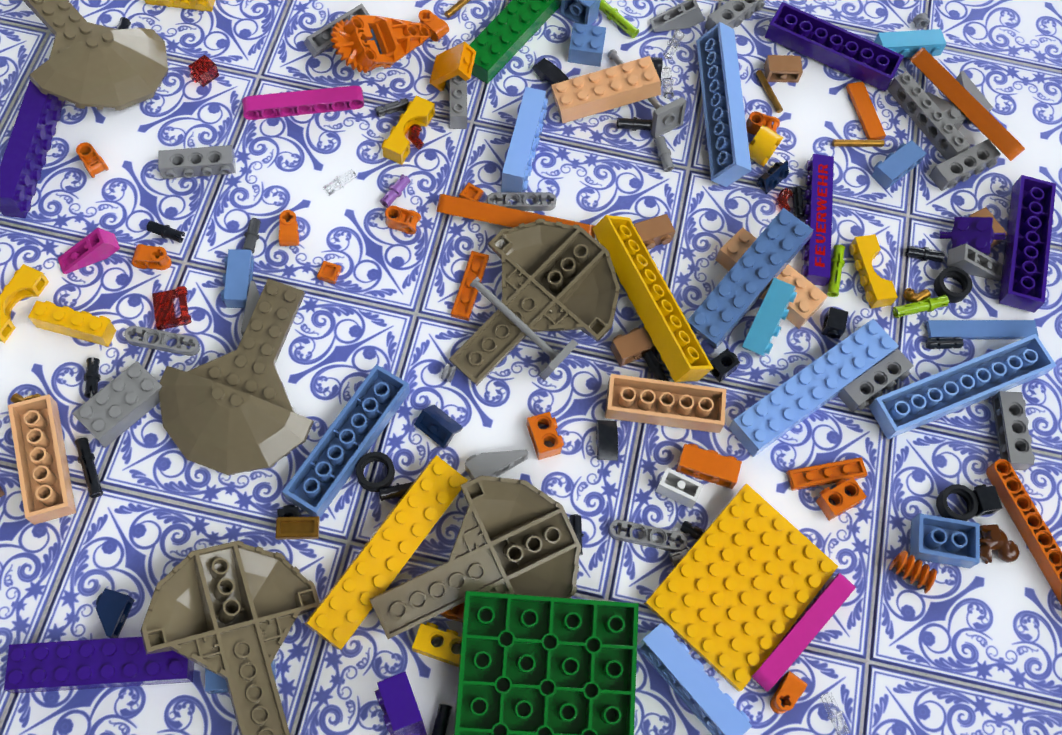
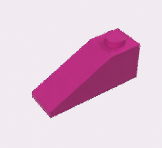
[58,227,120,274]

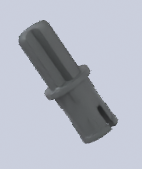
[242,218,261,253]

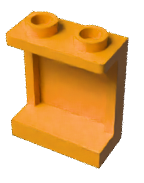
[429,41,476,92]

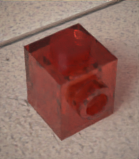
[188,55,219,87]

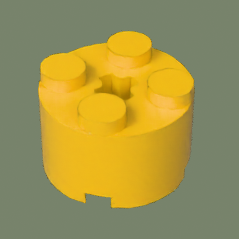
[749,125,783,167]

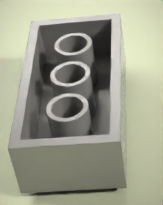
[72,361,162,448]

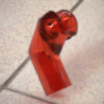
[408,124,424,149]
[777,188,792,212]

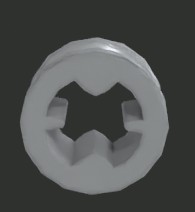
[913,13,930,29]
[441,363,457,382]

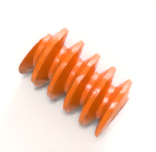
[889,550,937,594]

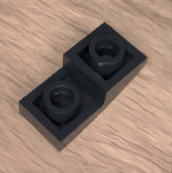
[532,58,569,85]
[596,420,618,461]

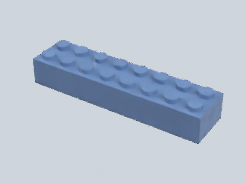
[687,208,813,349]
[282,364,410,518]

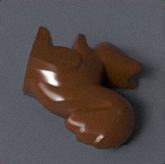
[980,524,1020,564]

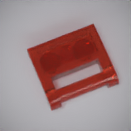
[152,286,192,330]

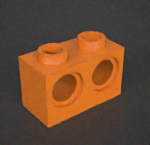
[526,412,564,460]
[816,477,867,521]

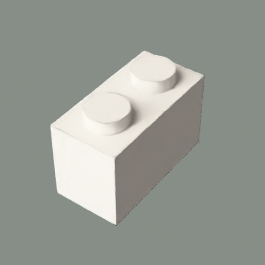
[655,467,704,509]

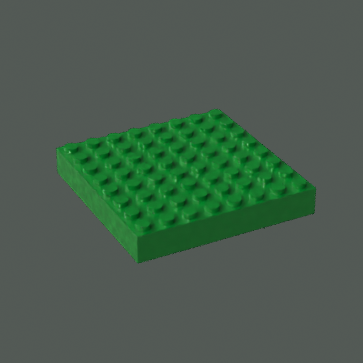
[454,591,639,735]

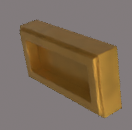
[275,516,320,540]

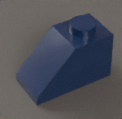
[96,588,135,638]

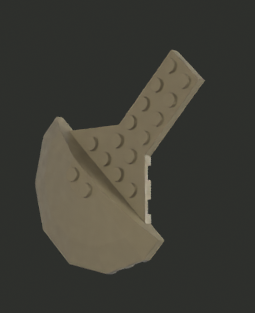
[23,0,168,111]
[449,219,620,386]
[159,278,314,476]
[370,475,581,639]
[140,541,320,735]

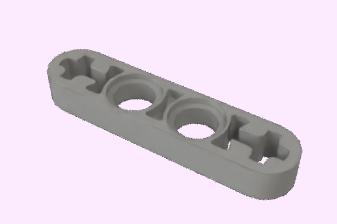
[487,192,557,211]
[124,326,200,356]
[609,520,687,552]

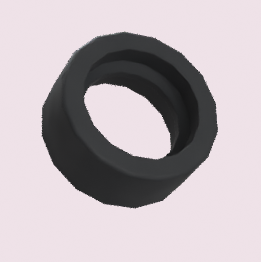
[934,267,973,303]
[356,452,395,492]
[936,484,979,521]

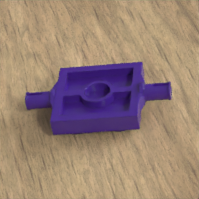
[940,217,1005,254]

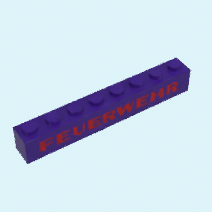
[801,154,834,286]

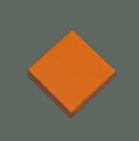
[459,182,484,201]
[317,261,342,284]

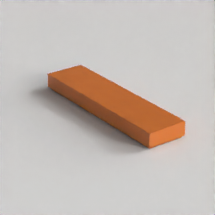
[846,81,886,140]
[451,251,489,321]
[786,457,868,491]

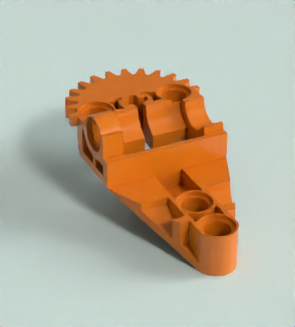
[330,15,432,73]

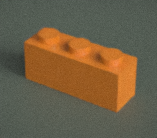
[676,444,742,489]

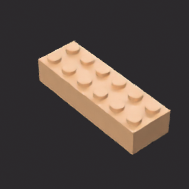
[551,56,661,124]
[715,227,828,329]
[605,374,726,433]
[8,394,76,525]

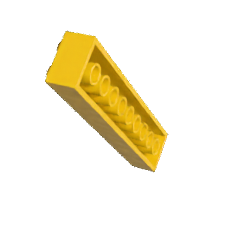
[592,215,714,382]
[304,455,468,650]

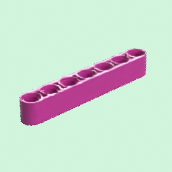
[242,86,364,120]
[751,573,856,692]

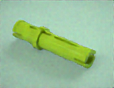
[599,0,639,38]
[827,245,845,297]
[892,295,949,318]

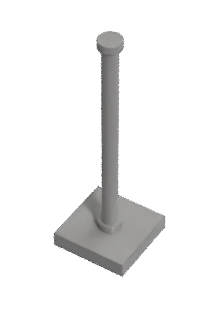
[607,49,687,139]
[470,277,578,381]

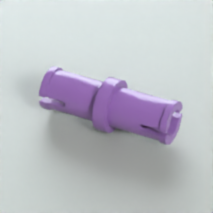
[380,174,411,208]

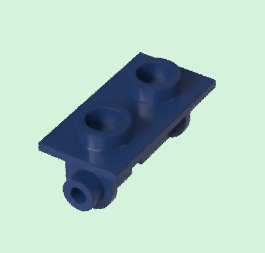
[757,160,789,194]

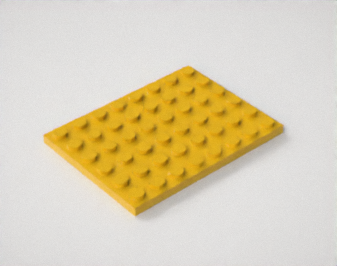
[644,483,839,692]

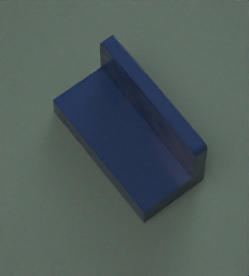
[414,405,463,449]

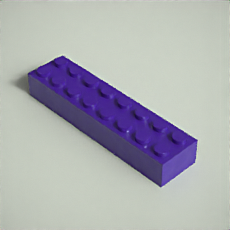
[765,2,904,92]
[0,80,66,218]
[999,175,1056,313]
[4,637,194,694]
[375,671,427,735]

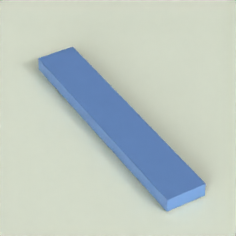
[926,320,1039,340]

